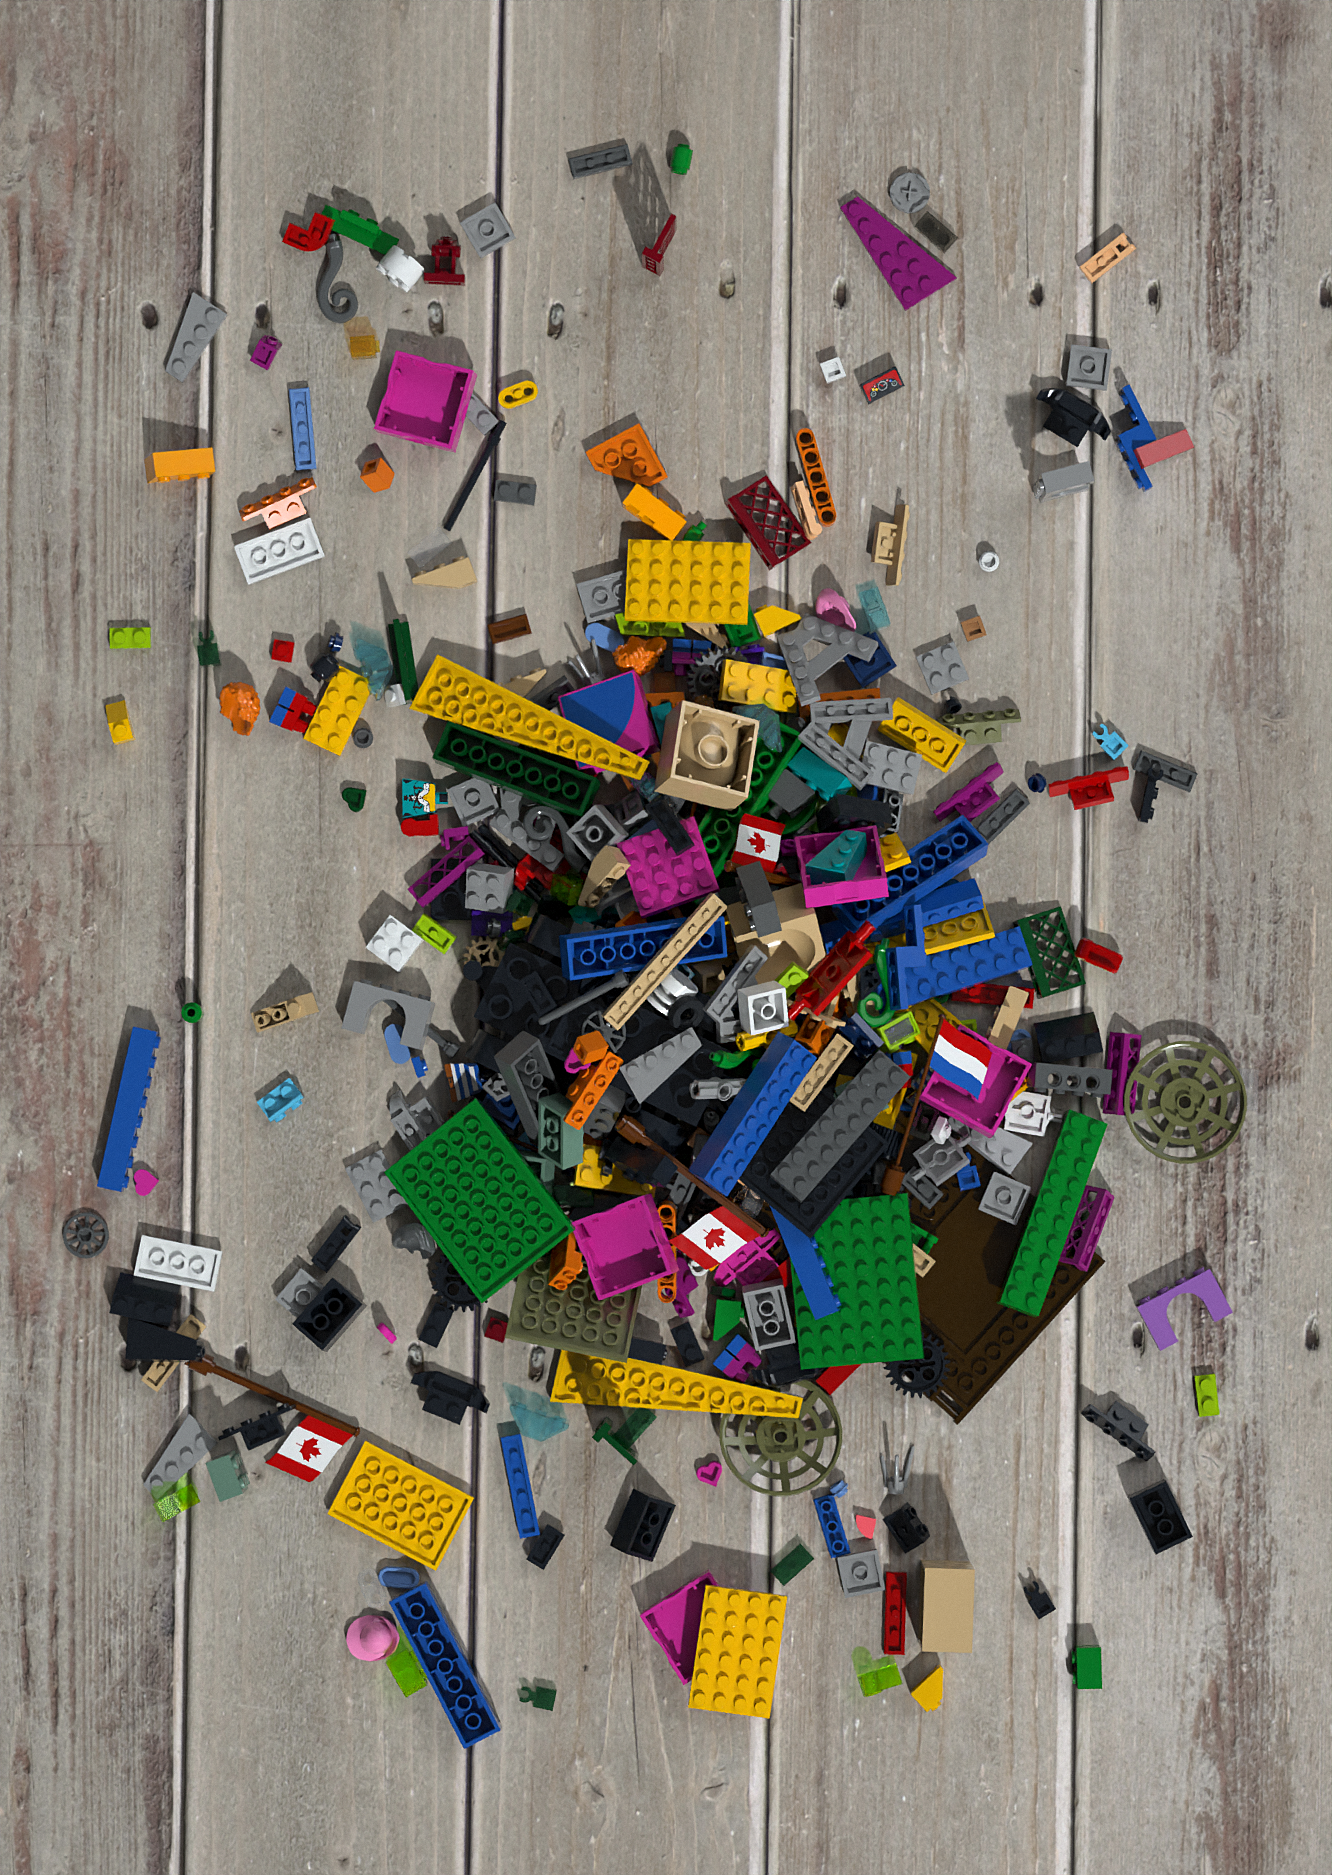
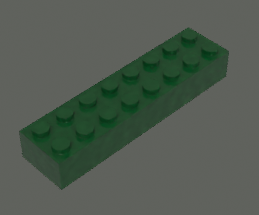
[432,721,601,819]

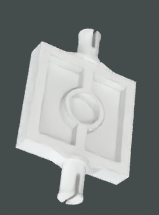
[1004,1091,1063,1137]

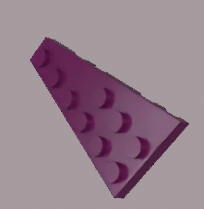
[840,196,957,311]

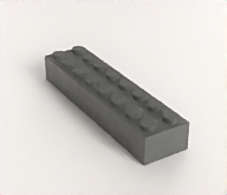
[770,1050,910,1203]

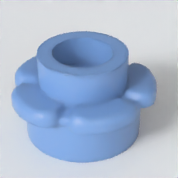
[829,1479,848,1498]

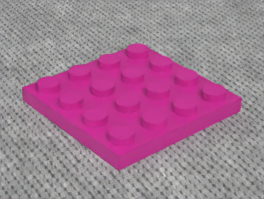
[617,816,720,919]

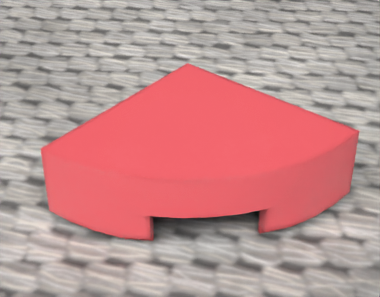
[856,1514,876,1539]

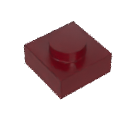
[484,1317,508,1343]

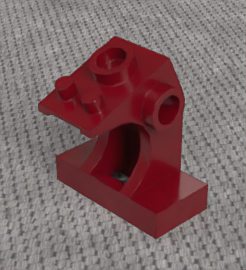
[424,236,466,286]

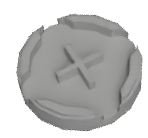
[889,172,930,214]

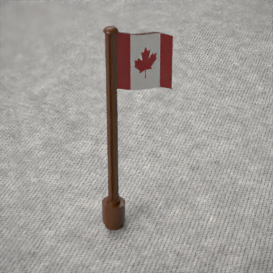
[724,813,802,887]
[614,1114,769,1270]
[184,1353,361,1482]

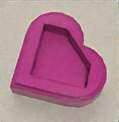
[565,1048,591,1073]
[134,1169,160,1196]
[376,1322,397,1344]
[696,1461,722,1487]

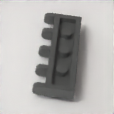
[657,1170,696,1236]

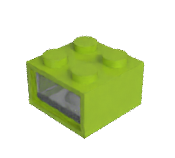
[870,1011,921,1054]

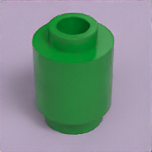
[670,144,693,175]
[181,1002,204,1023]

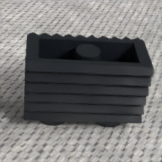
[869,1122,904,1162]

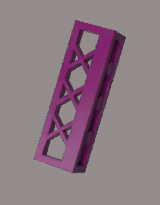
[407,836,485,908]
[1103,1032,1142,1115]
[1059,1185,1115,1272]

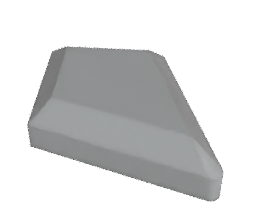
[482,1072,510,1101]

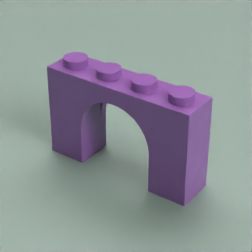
[1136,1267,1233,1351]

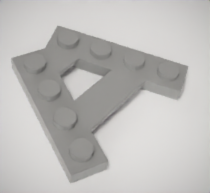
[777,613,878,706]
[798,698,893,790]
[489,788,565,873]
[703,944,789,1043]

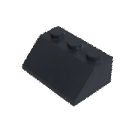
[1033,1012,1103,1063]
[109,1272,181,1326]
[292,1277,367,1352]
[610,1488,676,1562]

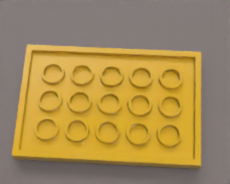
[625,539,751,625]
[327,1440,474,1571]
[688,1584,787,1719]

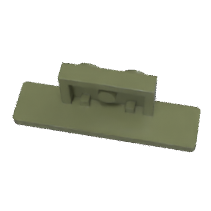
[938,708,1021,745]

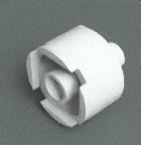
[376,245,424,293]

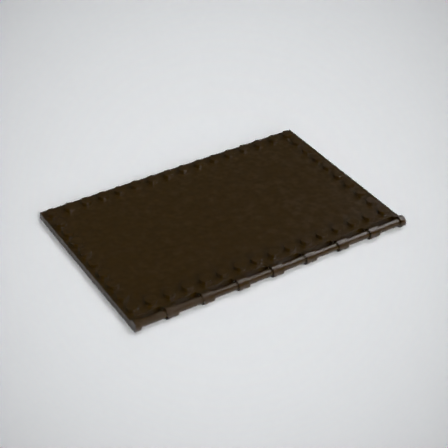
[727,1054,1106,1425]

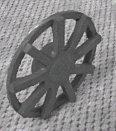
[581,1010,626,1053]
[63,1212,109,1258]

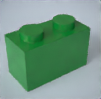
[1071,1645,1102,1689]

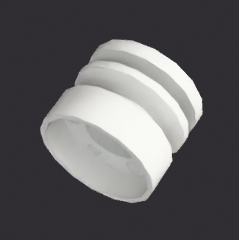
[647,968,698,1016]

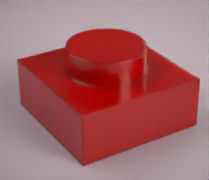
[271,639,295,663]

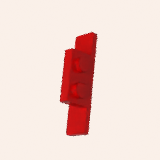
[1048,766,1129,810]

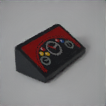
[859,366,905,405]

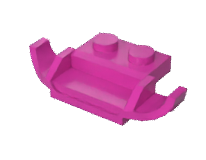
[714,1228,781,1287]

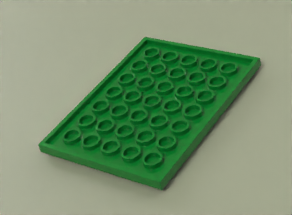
[384,1098,576,1303]
[790,1193,924,1369]

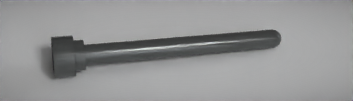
[538,970,630,1025]
[383,999,461,1059]

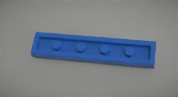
[501,1433,540,1539]

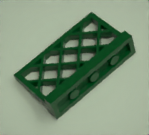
[388,619,419,706]
[1013,906,1086,999]
[592,1416,638,1465]

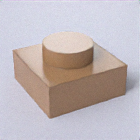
[960,616,987,642]

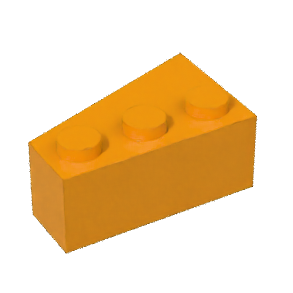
[144,448,215,483]
[623,483,687,540]

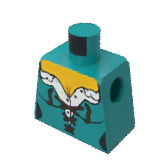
[402,779,448,818]

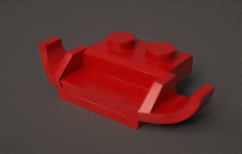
[513,826,571,891]

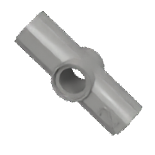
[689,1077,747,1101]

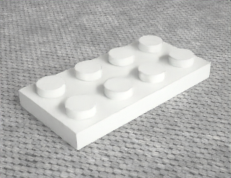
[234,518,325,585]
[134,1235,223,1292]

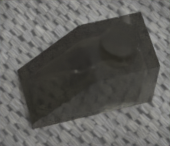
[909,1102,940,1141]

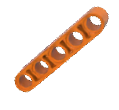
[796,428,837,527]
[657,1200,677,1303]

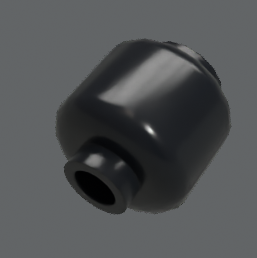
[310,652,340,683]

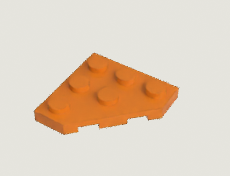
[585,423,668,487]

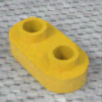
[498,381,538,409]

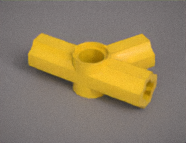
[735,1018,798,1051]

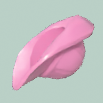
[815,588,856,632]
[346,1615,400,1661]

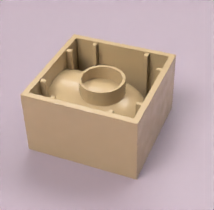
[654,700,760,811]
[726,883,826,984]
[918,1559,975,1653]

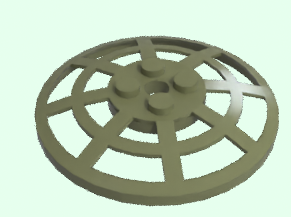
[1124,1041,1247,1164]
[720,1380,842,1497]

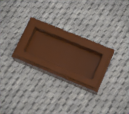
[487,614,532,645]

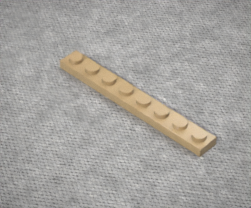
[601,892,727,1030]

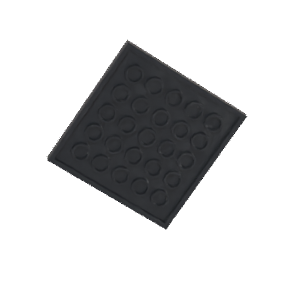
[739,1088,890,1239]

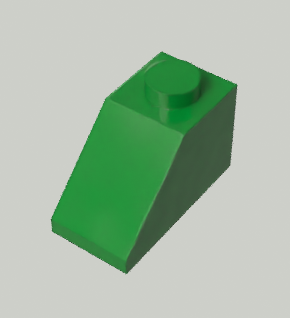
[713,1299,745,1341]

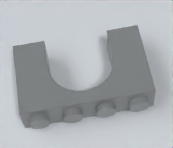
[1033,461,1094,503]
[341,979,435,1050]

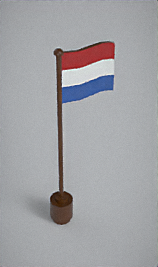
[880,1014,992,1196]

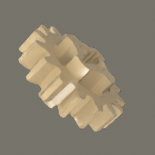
[463,936,505,967]

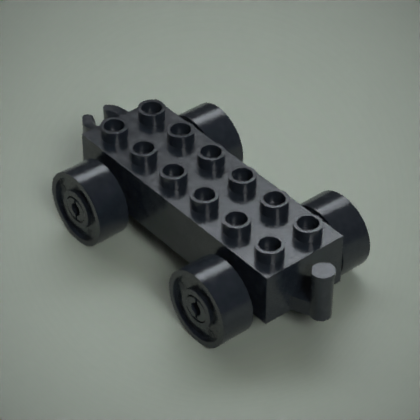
[463,912,740,1158]

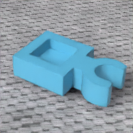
[1092,724,1129,760]

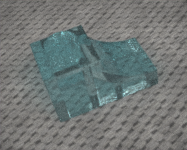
[858,587,891,632]

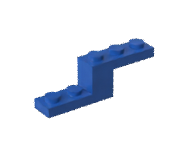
[1115,384,1156,492]
[885,904,927,1011]

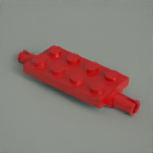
[787,920,876,1021]

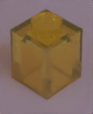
[350,335,380,360]

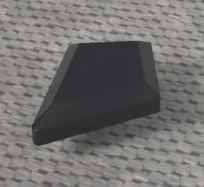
[857,963,882,1000]

